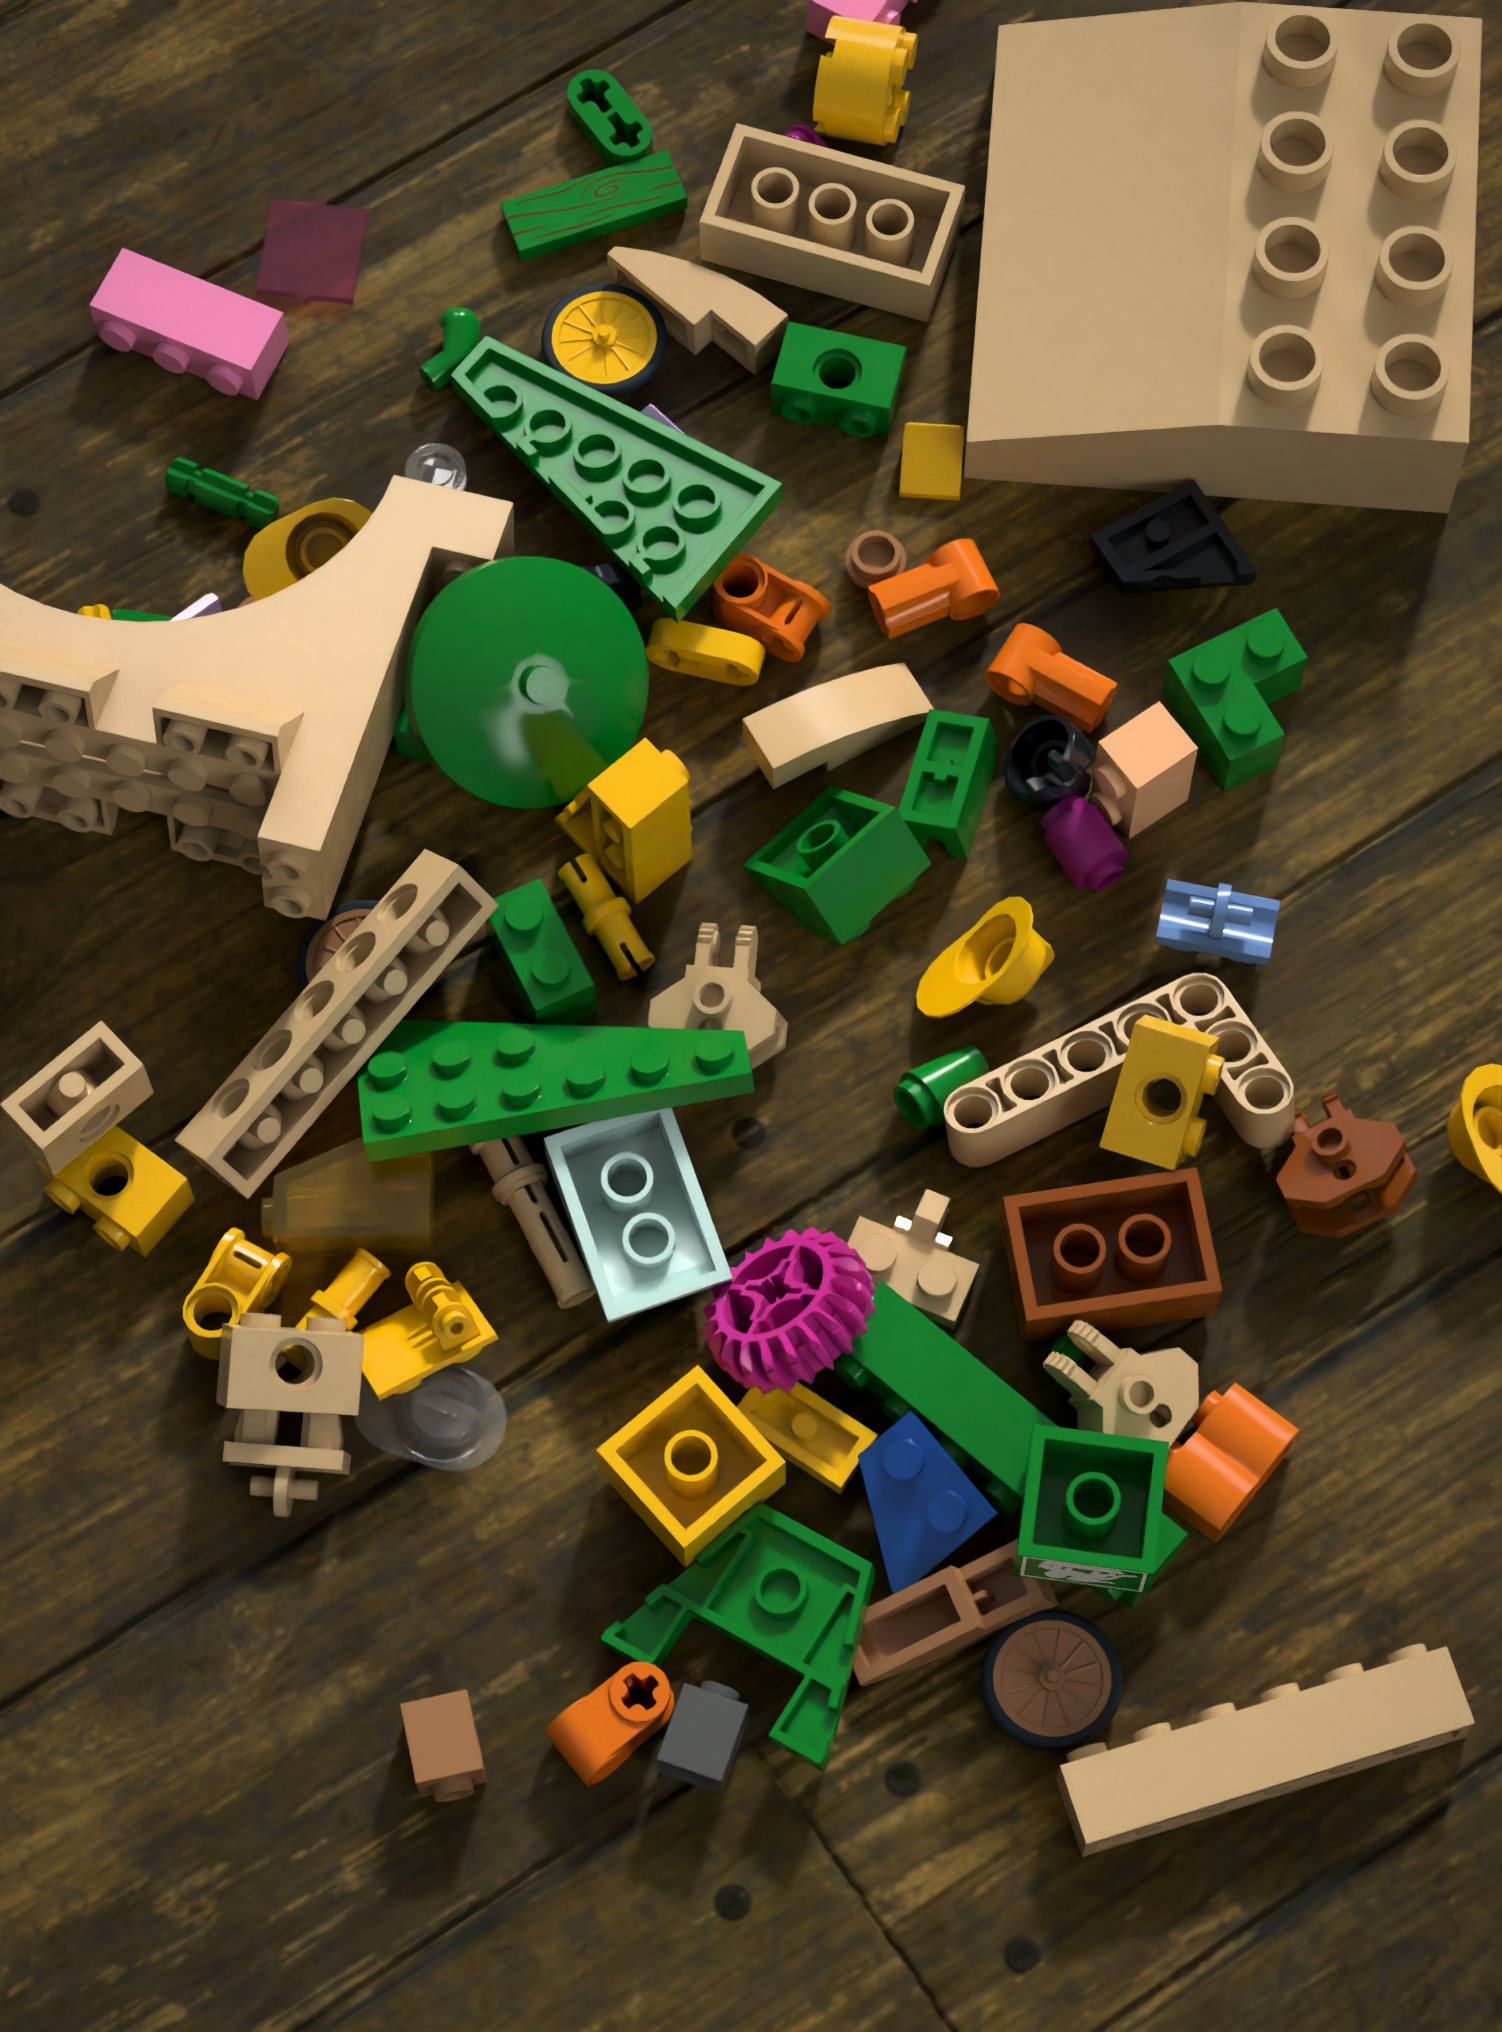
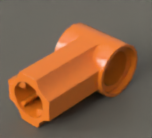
[868,539,1000,639]
[984,623,1118,733]

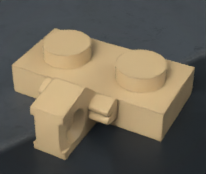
[847,1189,980,1329]

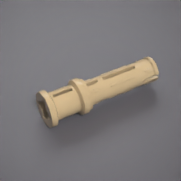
[468,1135,596,1309]

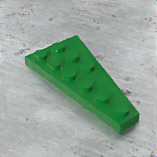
[357,1020,755,1163]

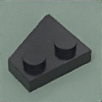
[1089,479,1257,593]

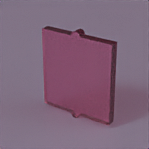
[255,199,370,305]

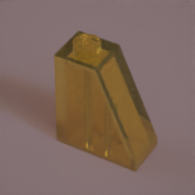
[261,1136,435,1258]

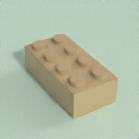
[699,123,965,323]

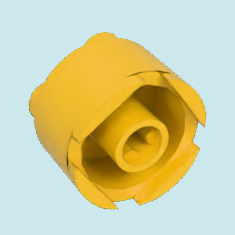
[813,15,918,146]

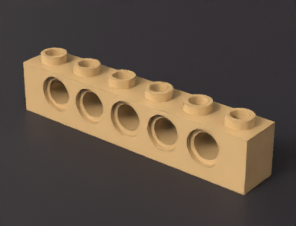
[175,849,499,1199]

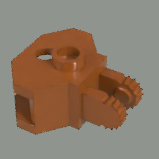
[1276,1088,1419,1238]

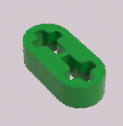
[567,70,653,167]

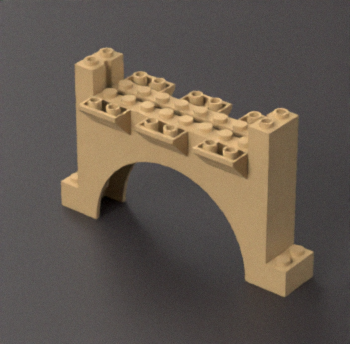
[0,475,514,921]

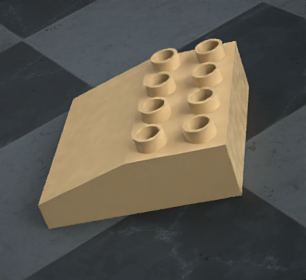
[964,2,1482,513]

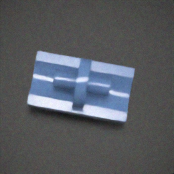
[1155,879,1280,966]

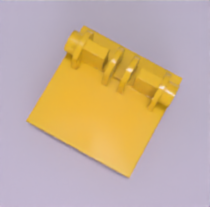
[356,1261,498,1401]

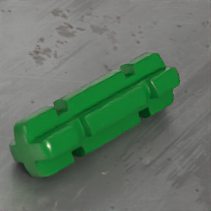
[164,457,281,530]

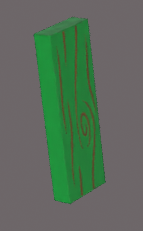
[500,150,688,262]

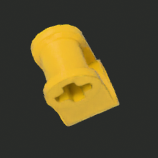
[183,1227,292,1360]

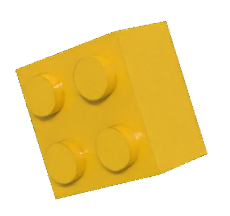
[596,1365,786,1568]

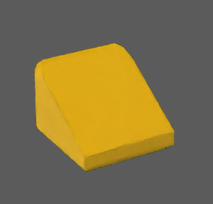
[899,422,965,501]

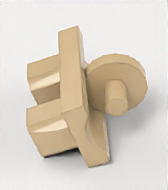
[223,1409,351,1517]

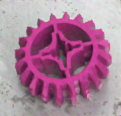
[701,1227,877,1394]

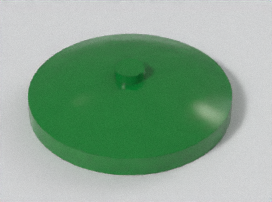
[404,556,649,809]

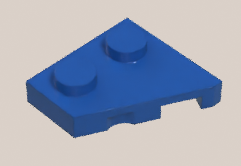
[858,1411,998,1594]

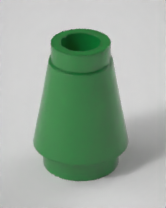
[893,1044,990,1130]

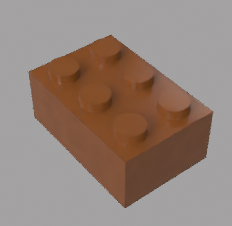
[1000,1167,1222,1345]

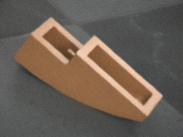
[853,1539,1059,1686]

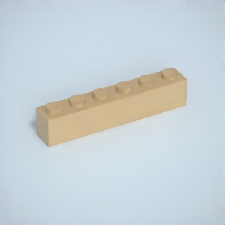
[1056,1643,1475,1857]

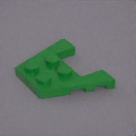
[600,1502,876,1773]

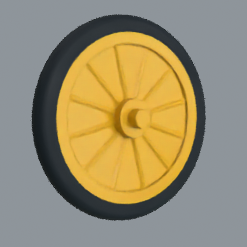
[541,284,668,397]

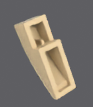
[607,246,788,376]
[742,662,934,789]

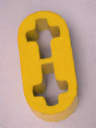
[645,618,766,686]

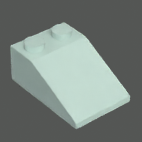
[544,1108,733,1323]

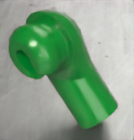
[418,307,481,393]

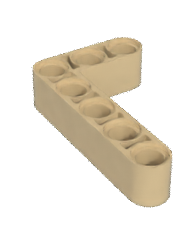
[944,973,1295,1167]

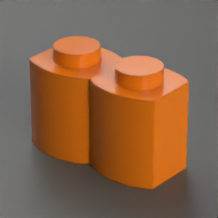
[1162,1382,1299,1543]

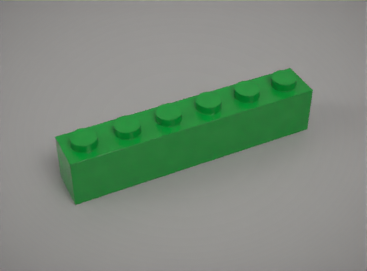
[833,1280,1188,1609]

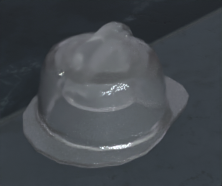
[354,1364,507,1472]

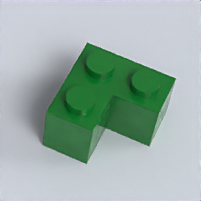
[1162,608,1308,792]

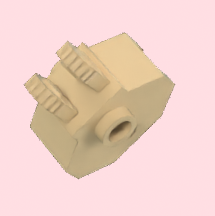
[648,923,788,1070]
[1043,1319,1199,1449]

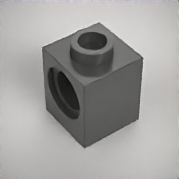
[657,1681,749,1795]

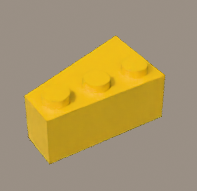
[554,737,693,905]

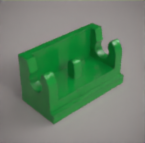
[898,709,1000,860]

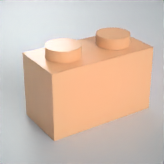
[1090,701,1198,840]

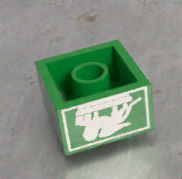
[1013,1424,1169,1594]

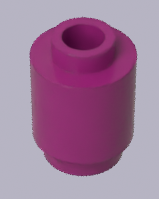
[1040,795,1129,891]

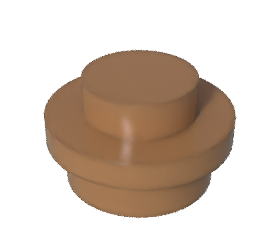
[845,530,907,590]

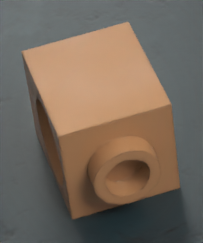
[400,1689,487,1802]

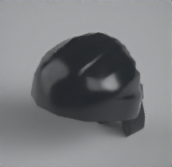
[1004,715,1096,810]

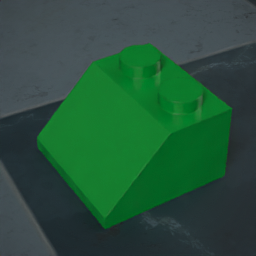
[742,786,932,946]

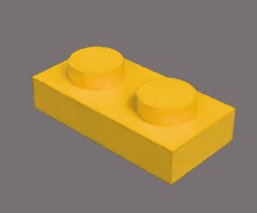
[737,1382,878,1494]

